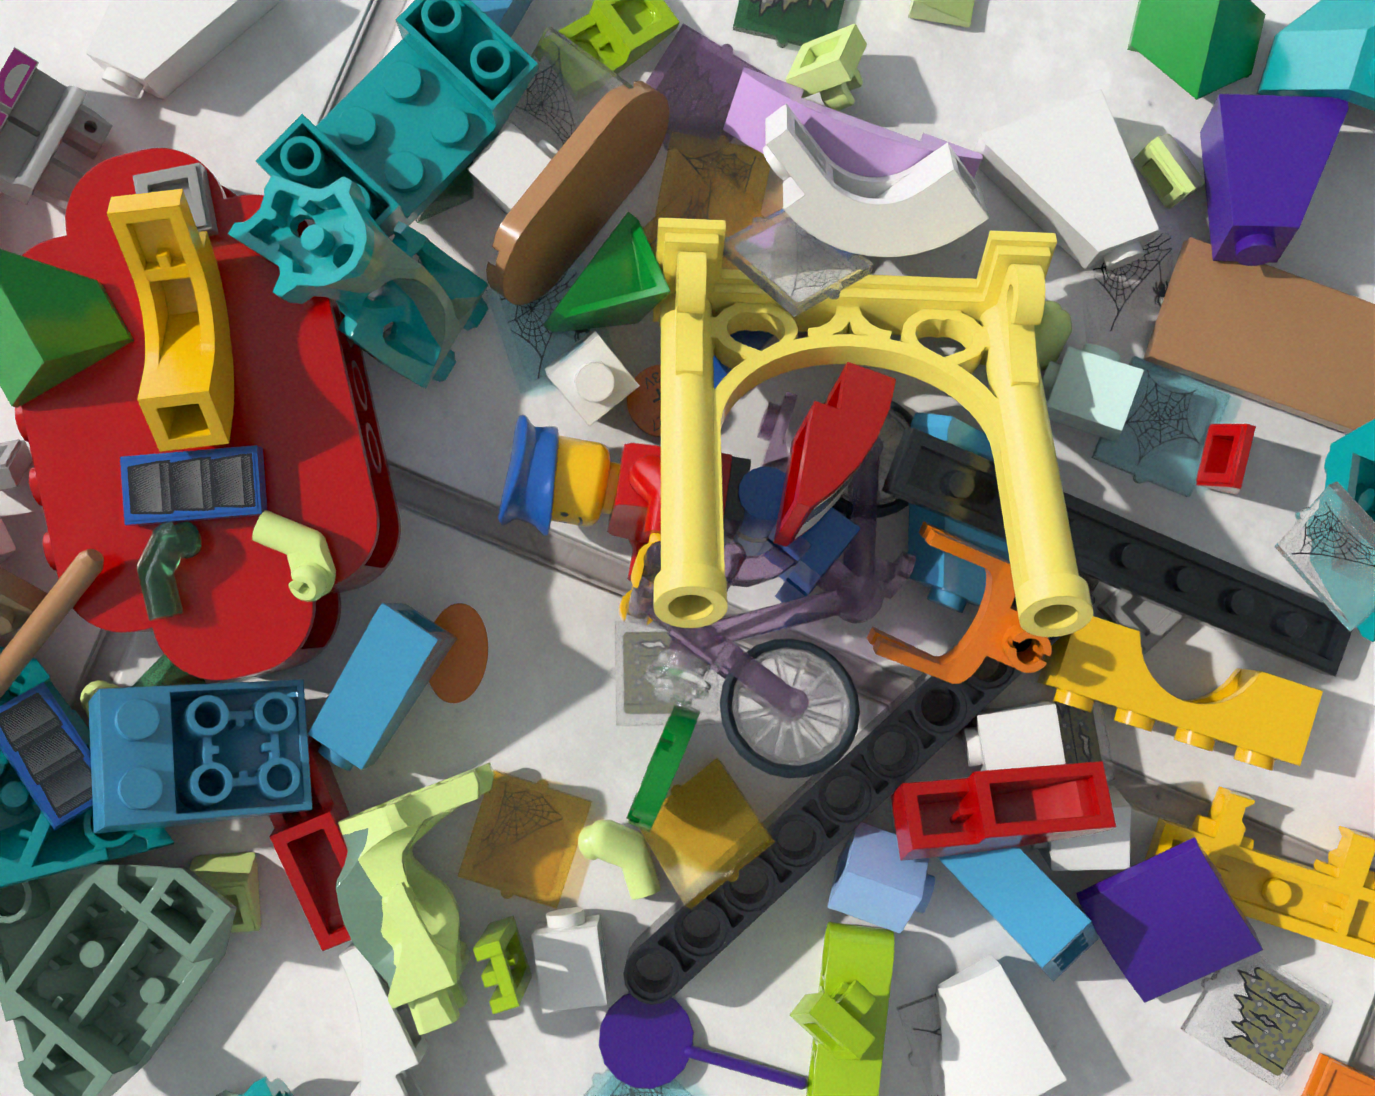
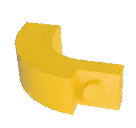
[107,189,234,452]

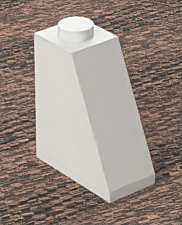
[86,0,280,100]
[974,89,1159,270]

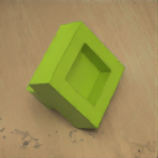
[790,980,876,1060]

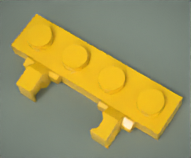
[1144,787,1375,959]

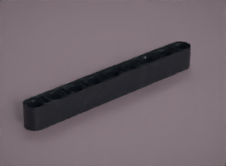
[623,598,1060,1005]

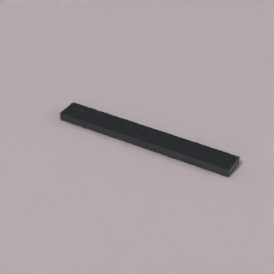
[881,428,1355,677]

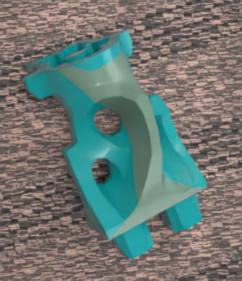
[228,175,489,389]

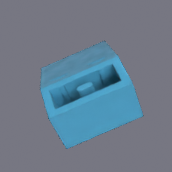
[88,679,312,834]

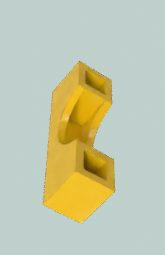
[1037,616,1323,771]

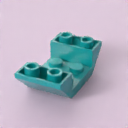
[256,0,539,237]

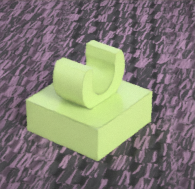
[785,24,867,111]

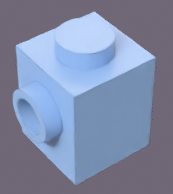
[827,822,935,934]

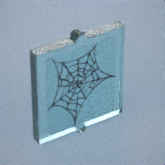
[1091,356,1231,497]

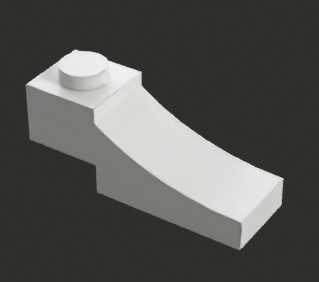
[339,943,429,1096]

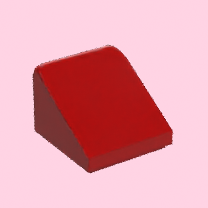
[1196,424,1256,494]

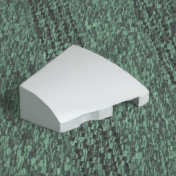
[936,954,1067,1096]

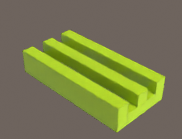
[473,915,532,1014]

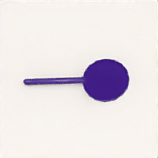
[598,993,808,1090]

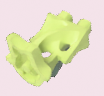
[336,763,495,1035]

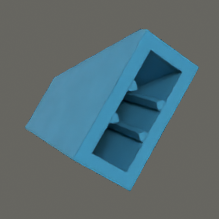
[907,412,1010,613]
[308,603,457,771]
[937,846,1099,982]

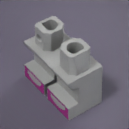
[0,47,113,209]

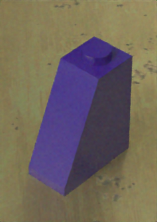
[1200,94,1349,266]

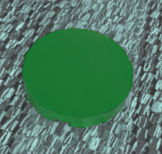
[626,702,700,832]

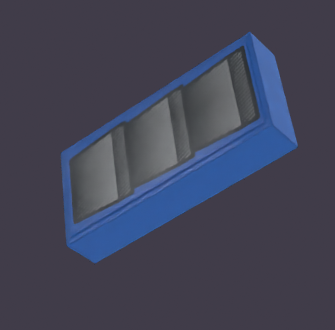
[120,445,267,526]
[0,682,93,831]

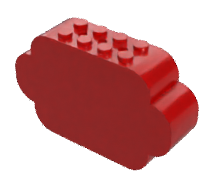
[15,148,401,680]

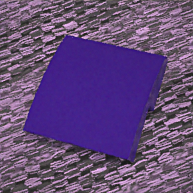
[1076,837,1263,1003]

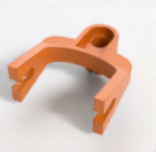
[867,521,1052,684]

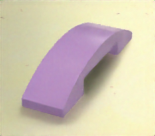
[723,67,983,178]

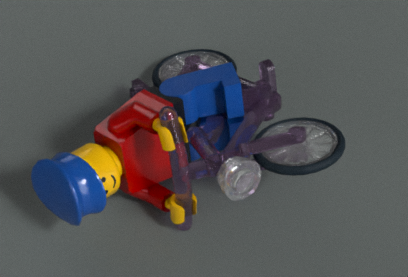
[498,391,916,778]

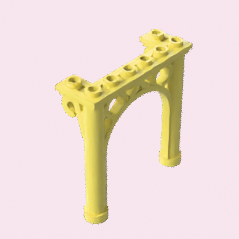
[653,218,1093,637]

